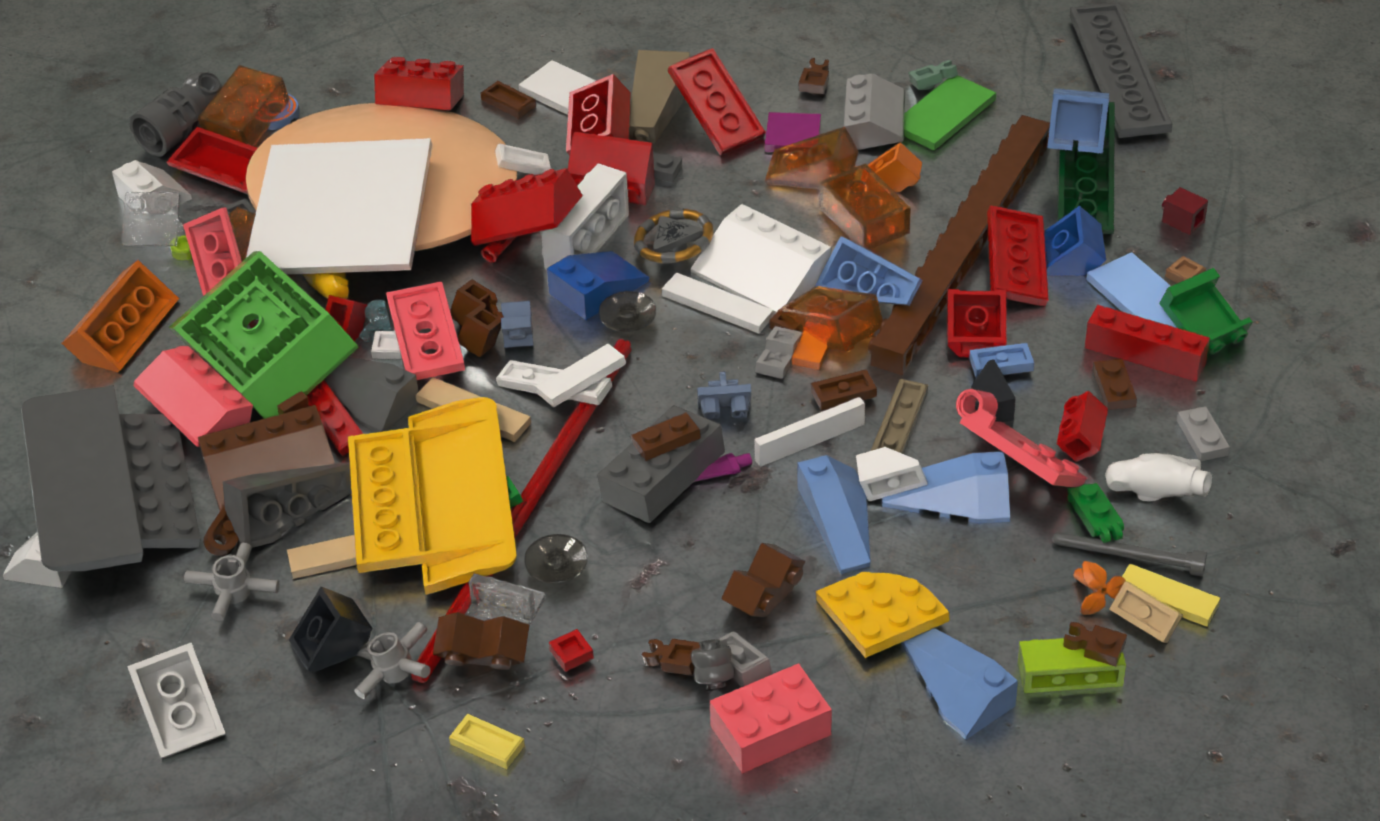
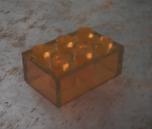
[198,65,290,146]
[819,163,911,250]

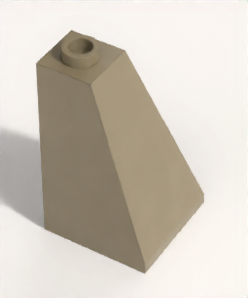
[629,50,690,143]

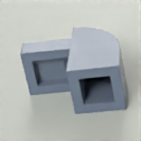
[501,301,533,348]

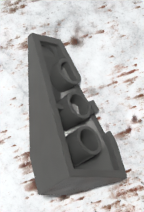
[324,357,418,432]
[223,462,352,548]

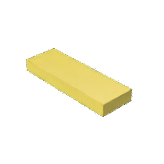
[1122,564,1221,627]

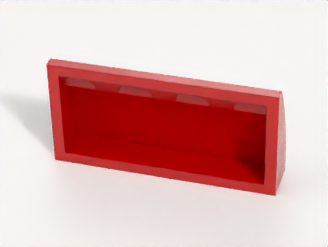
[167,127,257,194]

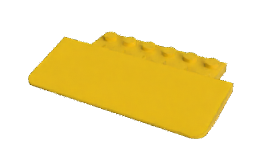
[348,397,517,595]

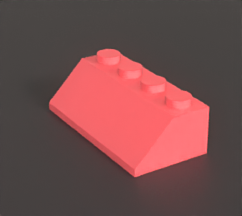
[133,346,253,447]

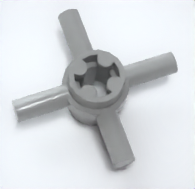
[184,543,280,622]
[355,622,430,699]

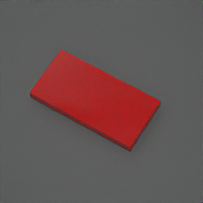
[667,48,766,156]
[987,205,1049,307]

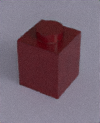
[1162,187,1208,235]

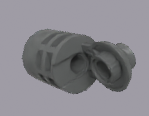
[129,72,224,157]

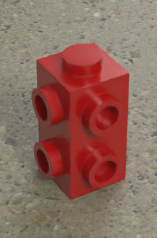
[1056,390,1108,462]

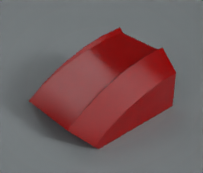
[947,289,1007,357]

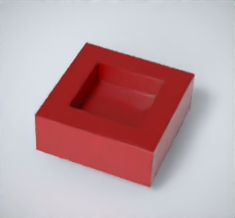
[549,629,594,672]

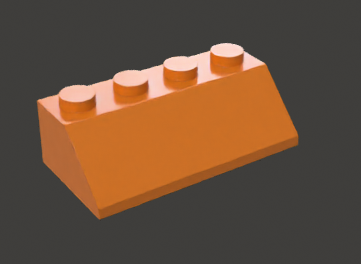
[61,260,179,373]

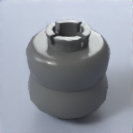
[691,639,735,689]

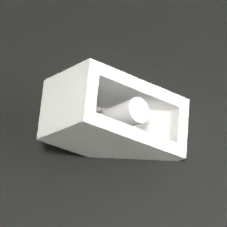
[856,447,928,501]

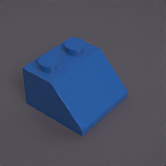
[1044,206,1106,276]

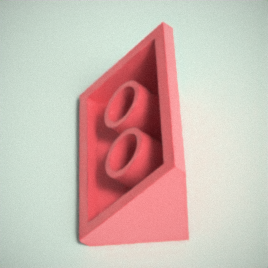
[183,207,242,296]

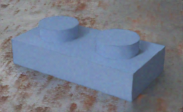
[969,343,1034,378]

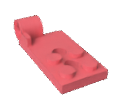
[386,281,465,380]
[956,389,1087,488]

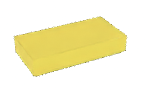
[449,713,525,770]

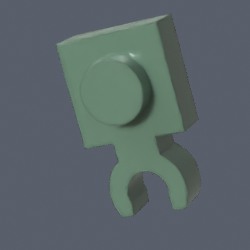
[908,60,958,90]

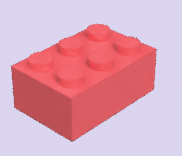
[710,663,832,774]

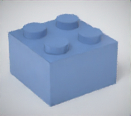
[1047,88,1109,153]

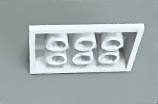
[691,204,831,315]

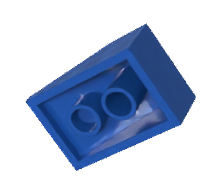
[547,251,649,320]

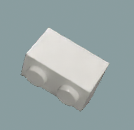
[112,160,192,222]

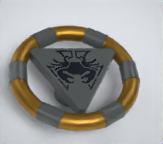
[634,208,714,264]

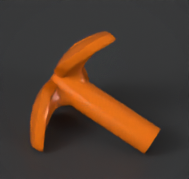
[1074,561,1126,615]

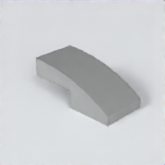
[755,326,802,379]

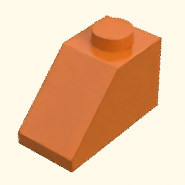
[858,142,922,192]

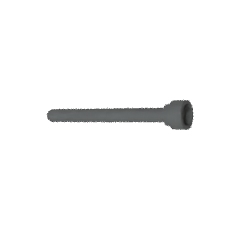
[1053,533,1207,577]

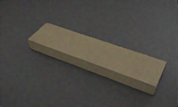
[871,379,928,454]

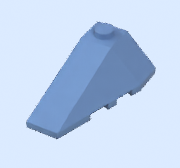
[815,236,923,306]
[881,452,1010,524]
[797,455,871,574]
[902,628,1018,740]

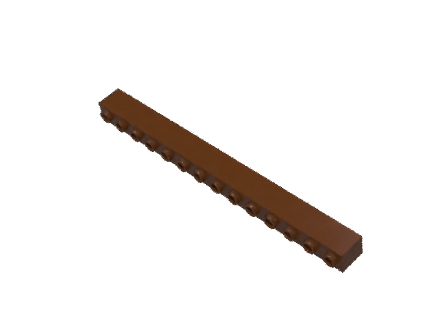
[868,115,1050,376]

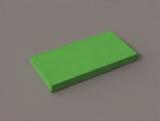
[904,75,996,151]

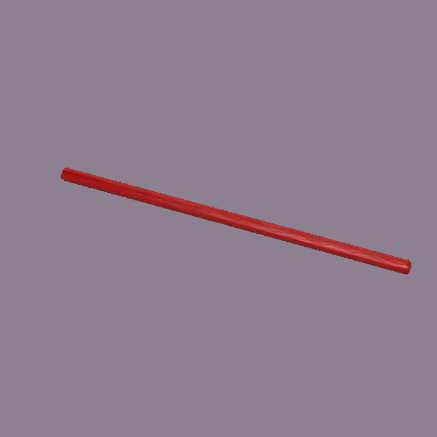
[411,339,632,683]

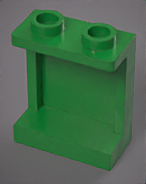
[1159,268,1253,354]

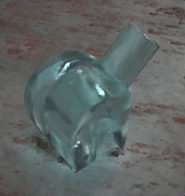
[359,300,391,342]

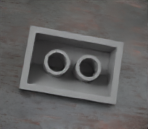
[844,73,905,151]

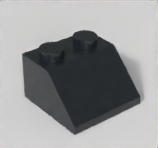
[289,586,373,673]

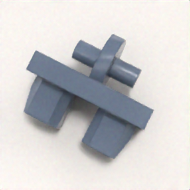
[697,371,751,420]

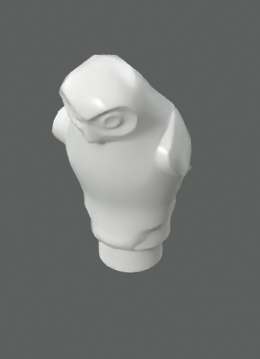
[1105,453,1212,501]

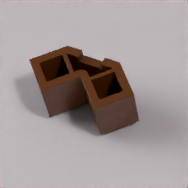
[450,279,504,357]
[721,543,805,617]
[433,612,529,670]

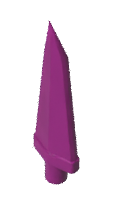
[694,453,752,482]

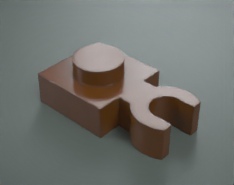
[798,58,829,94]
[1063,622,1127,667]
[641,639,700,675]

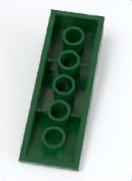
[1057,102,1115,234]

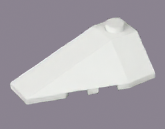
[3,532,71,588]

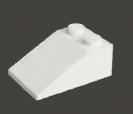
[127,643,226,759]

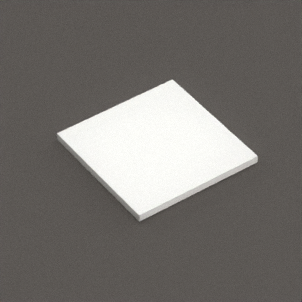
[246,138,433,275]

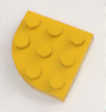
[816,572,950,658]

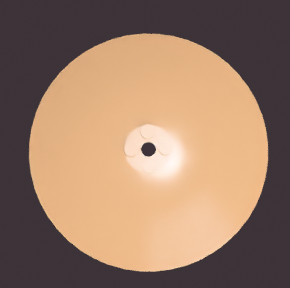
[246,103,517,251]

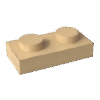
[1109,581,1183,643]

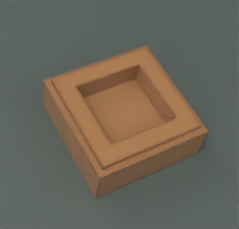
[1165,256,1206,283]

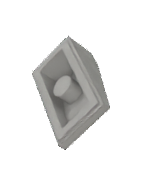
[719,631,772,687]

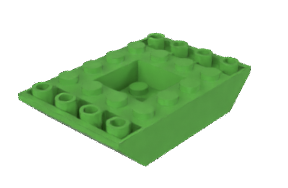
[169,251,359,419]

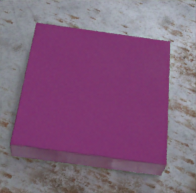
[765,112,821,154]

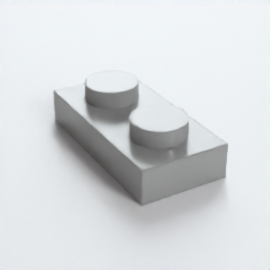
[1177,406,1230,461]

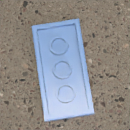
[1086,252,1177,328]

